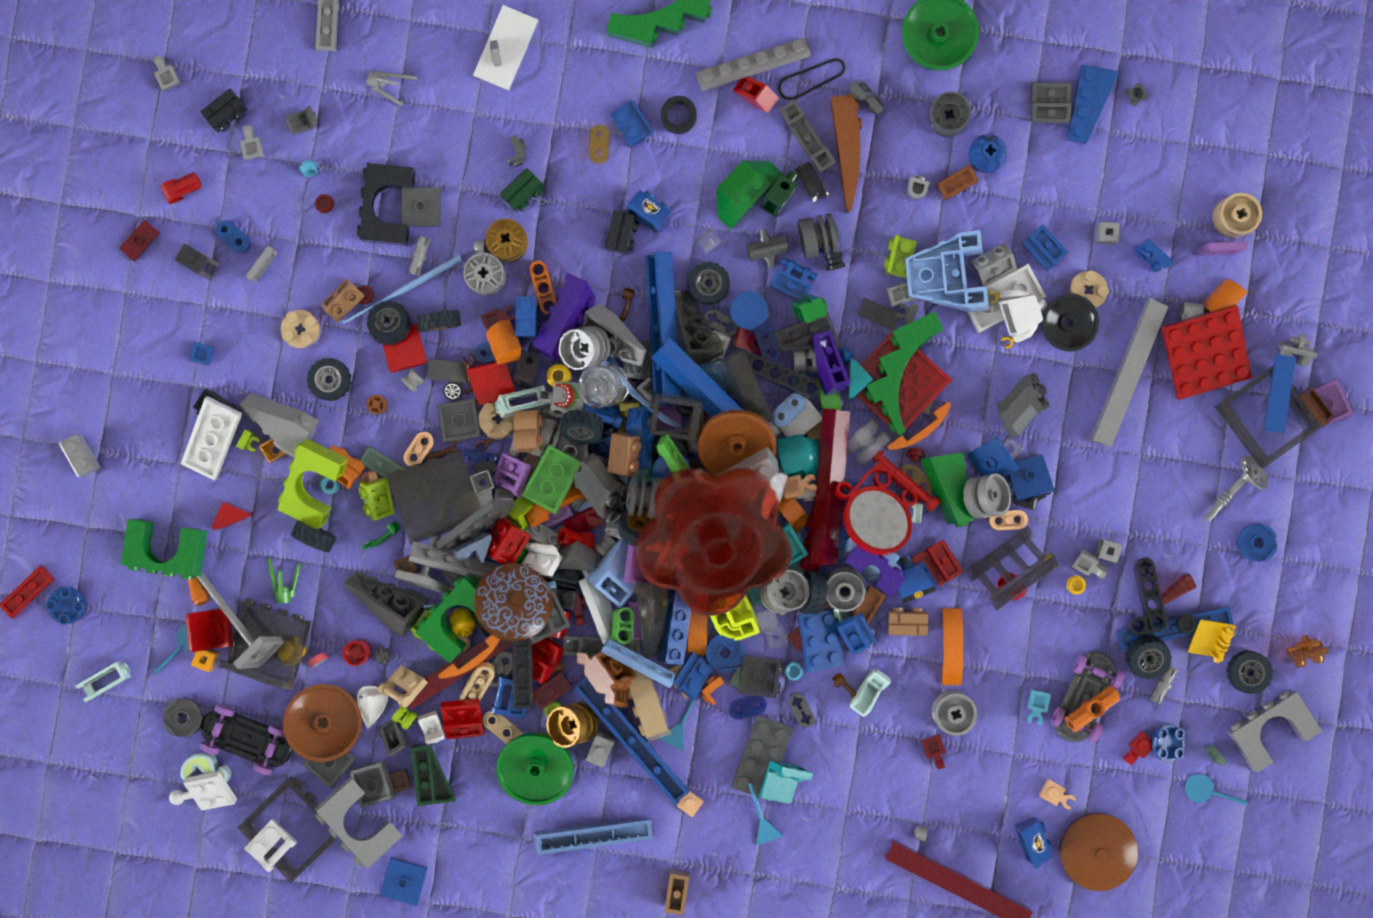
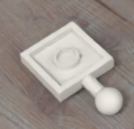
[169,771,237,810]

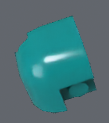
[777,434,820,482]

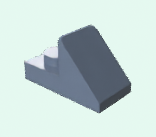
[451,532,492,563]

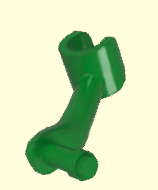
[362,521,400,550]

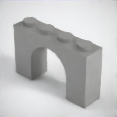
[1227,690,1322,773]
[314,777,402,869]

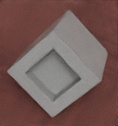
[636,377,656,407]

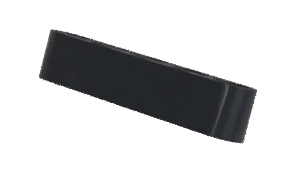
[731,349,820,399]

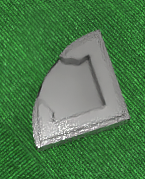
[490,40,502,67]

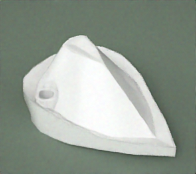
[357,685,389,729]

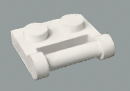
[244,819,297,872]

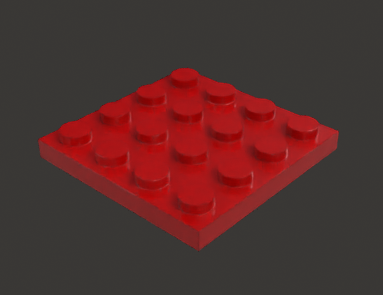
[1161,305,1252,400]
[846,328,952,430]

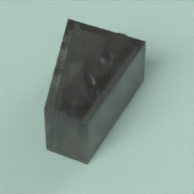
[772,311,842,351]

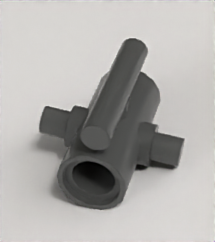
[746,229,788,268]

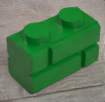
[791,294,828,323]

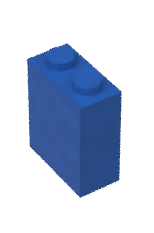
[515,297,539,340]

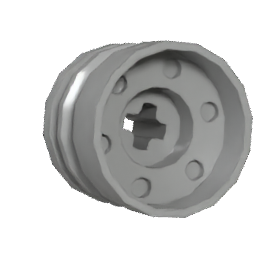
[463,253,507,297]
[559,326,611,370]
[760,570,809,614]

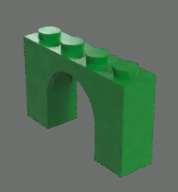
[121,519,208,580]
[415,573,479,664]

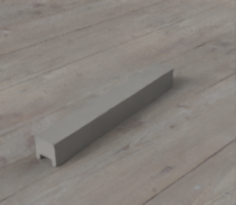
[1089,298,1169,447]

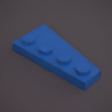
[1067,64,1120,144]

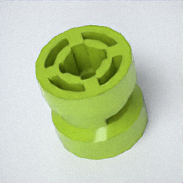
[391,706,418,731]

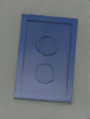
[797,609,844,673]

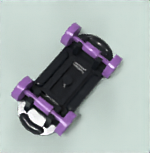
[199,704,293,775]

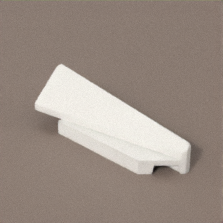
[578,554,613,645]

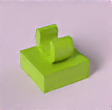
[236,429,262,451]

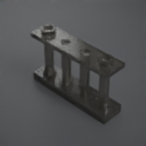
[966,526,1059,611]

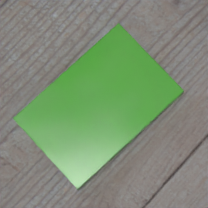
[521,445,581,514]

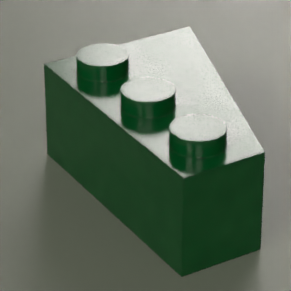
[411,743,456,806]

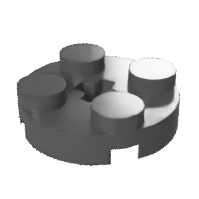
[163,698,204,737]

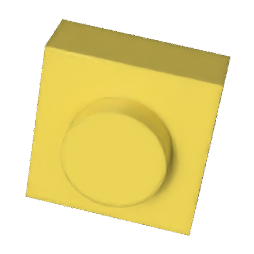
[620,403,640,418]

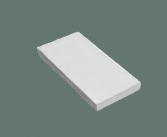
[473,5,539,91]
[967,264,1046,333]
[181,396,242,481]

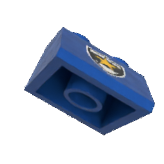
[626,190,672,233]
[1014,817,1053,869]

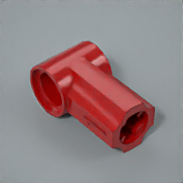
[160,172,203,204]
[557,527,595,551]

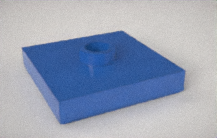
[967,436,1019,478]
[1008,454,1054,501]
[380,857,428,906]

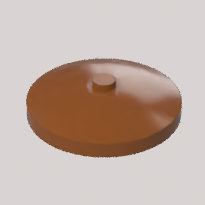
[698,409,776,476]
[283,684,362,762]
[1060,813,1138,891]

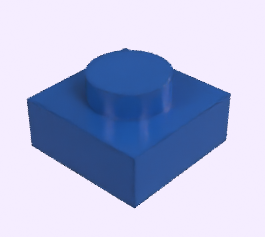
[189,342,215,366]

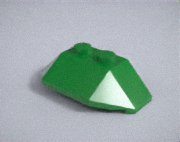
[717,160,783,229]

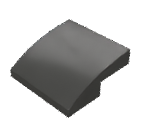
[1031,82,1072,123]
[530,591,570,644]

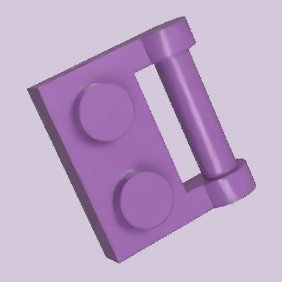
[492,452,532,498]

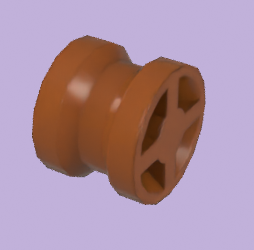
[367,395,388,414]

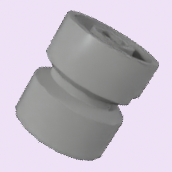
[793,349,818,374]

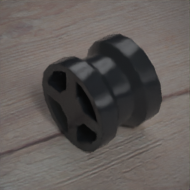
[824,252,846,271]

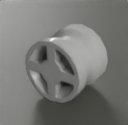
[401,369,425,393]

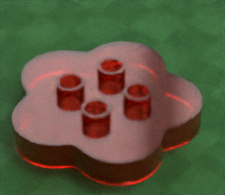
[635,468,792,616]

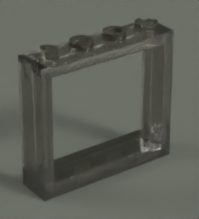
[1214,365,1322,468]
[237,776,338,883]

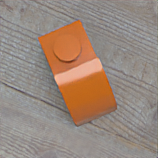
[769,487,809,532]

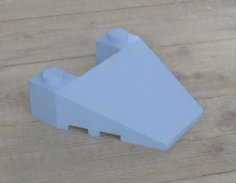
[905,230,989,312]

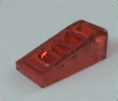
[1161,573,1197,605]

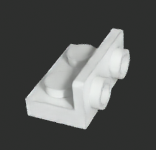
[522,542,563,576]

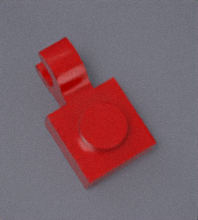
[1123,731,1153,765]

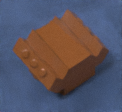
[577,652,637,707]

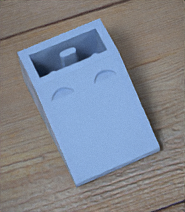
[586,539,636,608]

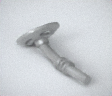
[1204,455,1268,522]

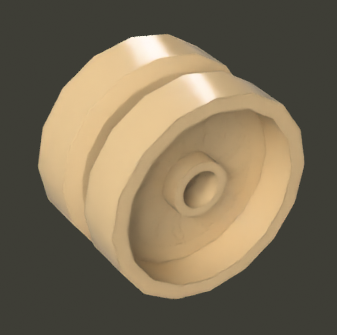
[1212,192,1263,238]

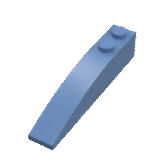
[533,819,652,855]

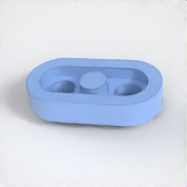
[772,393,806,427]

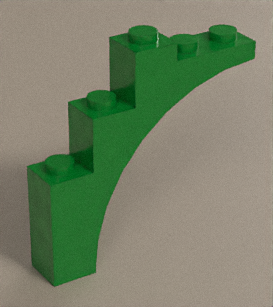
[606,0,713,48]
[865,312,943,437]

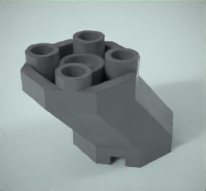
[997,372,1050,438]
[574,453,628,521]

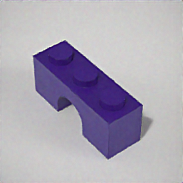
[844,545,906,597]

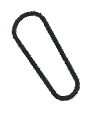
[778,58,846,100]

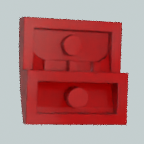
[382,324,428,373]
[466,361,515,405]
[911,539,964,586]
[532,637,564,684]
[441,699,485,739]

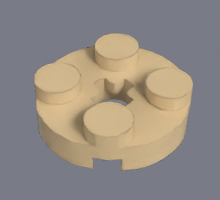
[1069,270,1109,308]
[281,310,320,349]
[479,401,514,439]

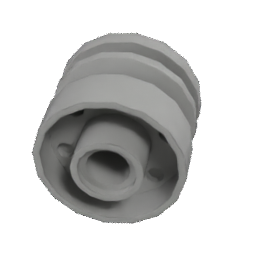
[826,565,866,612]

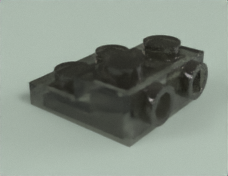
[737,655,783,698]

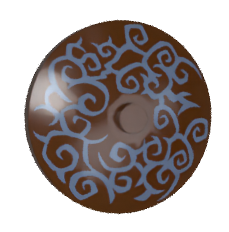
[474,563,553,642]

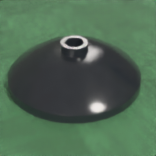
[1041,294,1099,352]

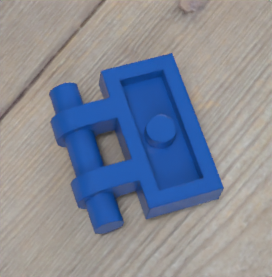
[769,257,818,300]

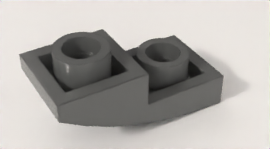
[426,359,467,384]

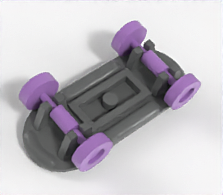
[1051,651,1124,743]

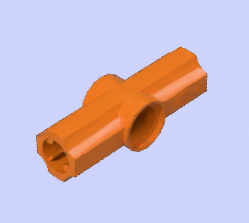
[1065,686,1120,732]

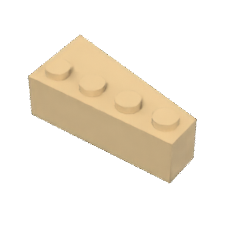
[628,669,672,741]

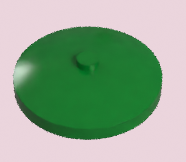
[901,0,979,71]
[496,732,574,806]

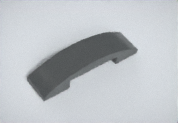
[779,99,837,173]
[562,635,641,656]

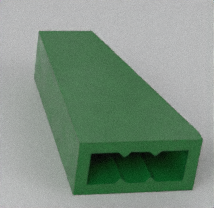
[921,452,974,527]

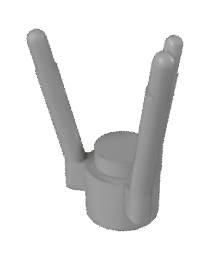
[367,70,417,106]

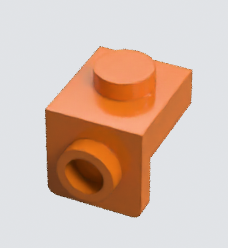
[701,674,724,706]

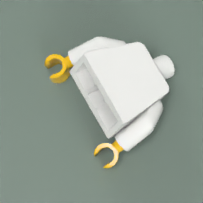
[988,288,1047,349]

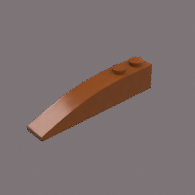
[830,94,862,214]

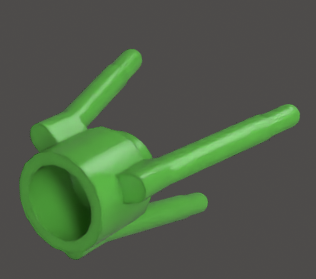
[268,558,301,603]

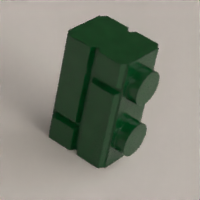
[500,168,544,213]

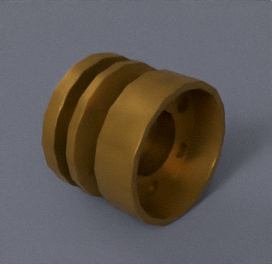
[486,218,529,263]
[546,702,599,747]

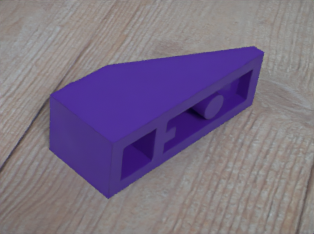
[813,331,850,396]

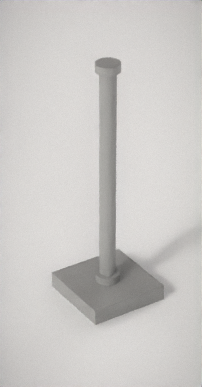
[395,470,463,593]
[196,571,284,669]

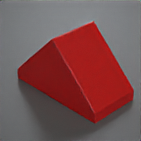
[212,502,253,531]

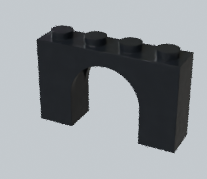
[357,163,416,246]

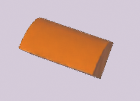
[1202,279,1248,313]
[486,319,521,364]

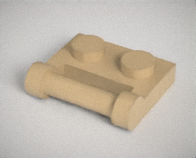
[378,665,428,707]

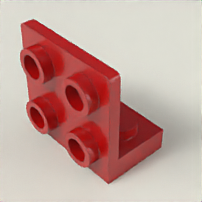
[487,516,531,564]

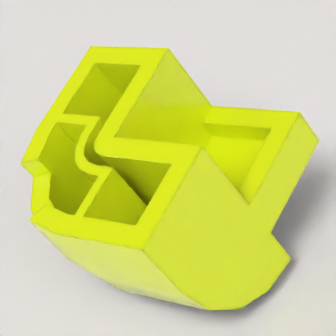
[709,592,760,641]

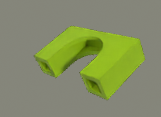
[278,439,349,530]

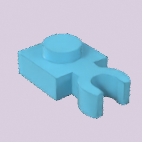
[1027,689,1051,725]

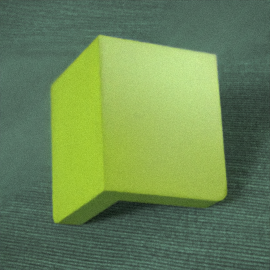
[507,497,533,530]

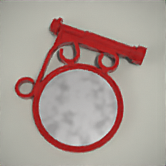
[834,449,940,555]

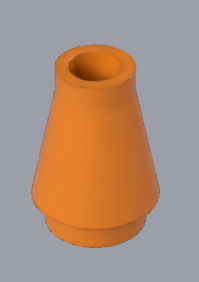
[187,577,210,606]

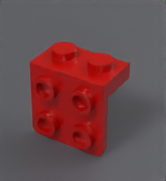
[186,609,234,652]

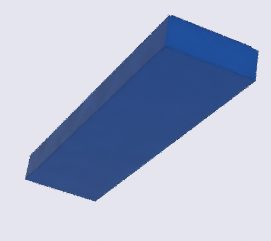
[1263,354,1296,434]

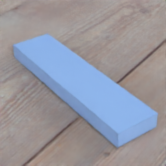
[601,638,676,688]

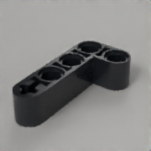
[1127,557,1167,636]

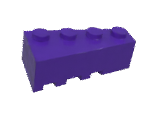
[533,273,596,361]

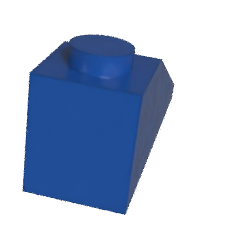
[626,406,657,470]

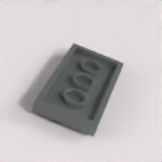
[435,500,515,551]
[731,714,793,801]

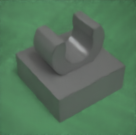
[895,303,919,325]

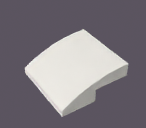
[769,397,822,437]

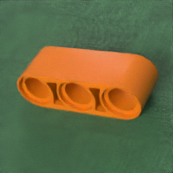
[529,260,557,316]

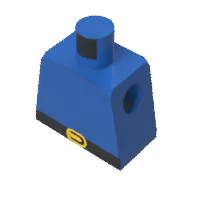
[898,554,939,604]

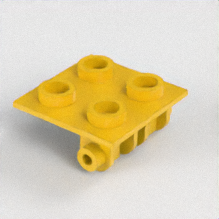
[1187,619,1236,663]

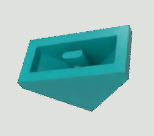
[849,359,873,400]

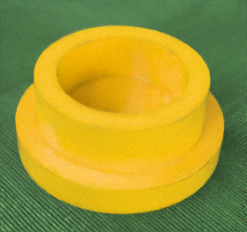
[1066,575,1086,595]

